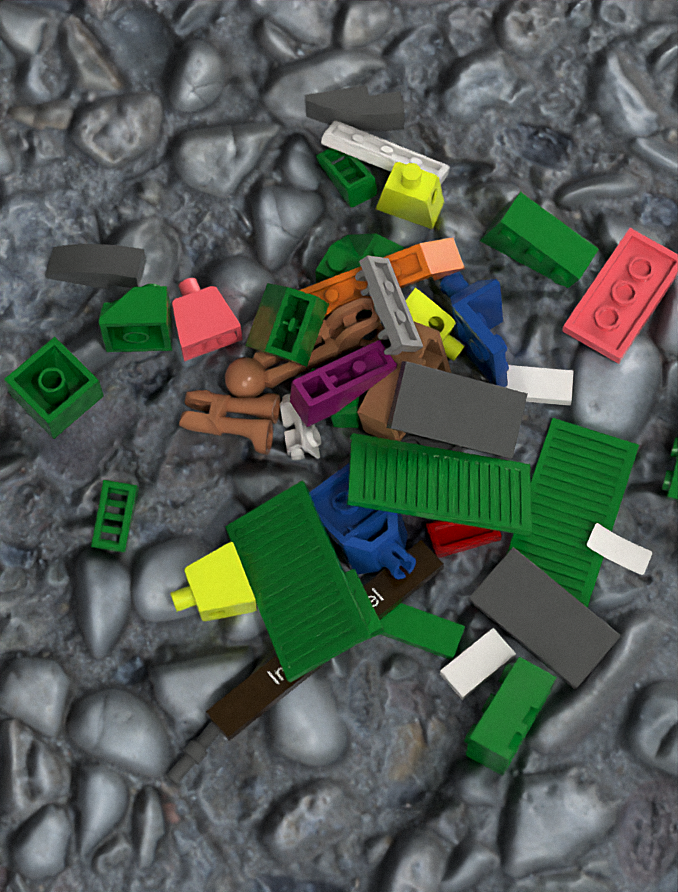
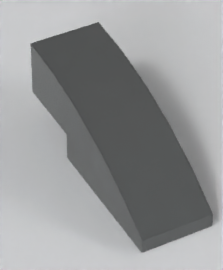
[305,85,405,131]
[45,244,146,290]

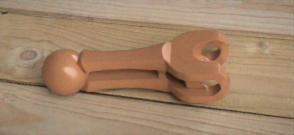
[225,297,385,398]

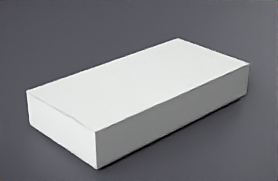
[505,365,573,406]
[440,628,516,700]

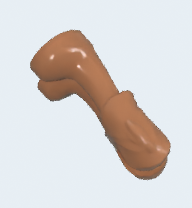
[179,389,281,455]

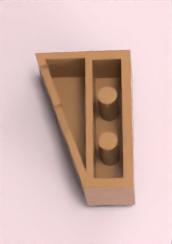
[357,321,451,441]

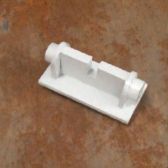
[280,394,321,461]

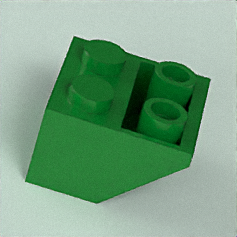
[245,283,329,367]

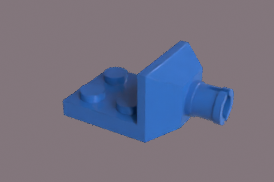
[440,271,509,387]
[309,463,416,579]

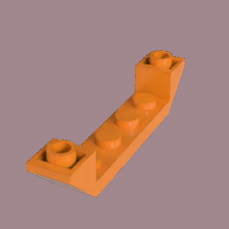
[299,237,465,318]

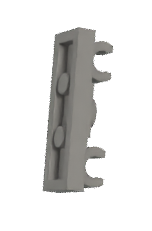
[355,255,423,355]

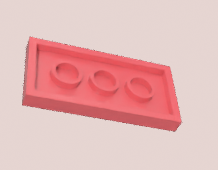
[562,228,678,364]

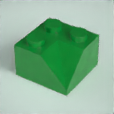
[315,233,405,315]
[99,284,172,352]
[4,337,104,439]

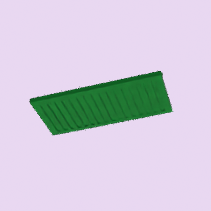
[506,418,639,608]
[347,433,532,536]
[225,480,371,683]

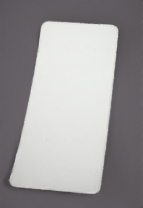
[587,523,652,575]

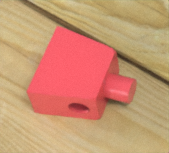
[172,278,243,361]

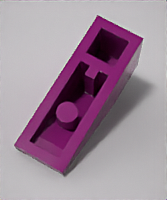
[290,340,397,427]

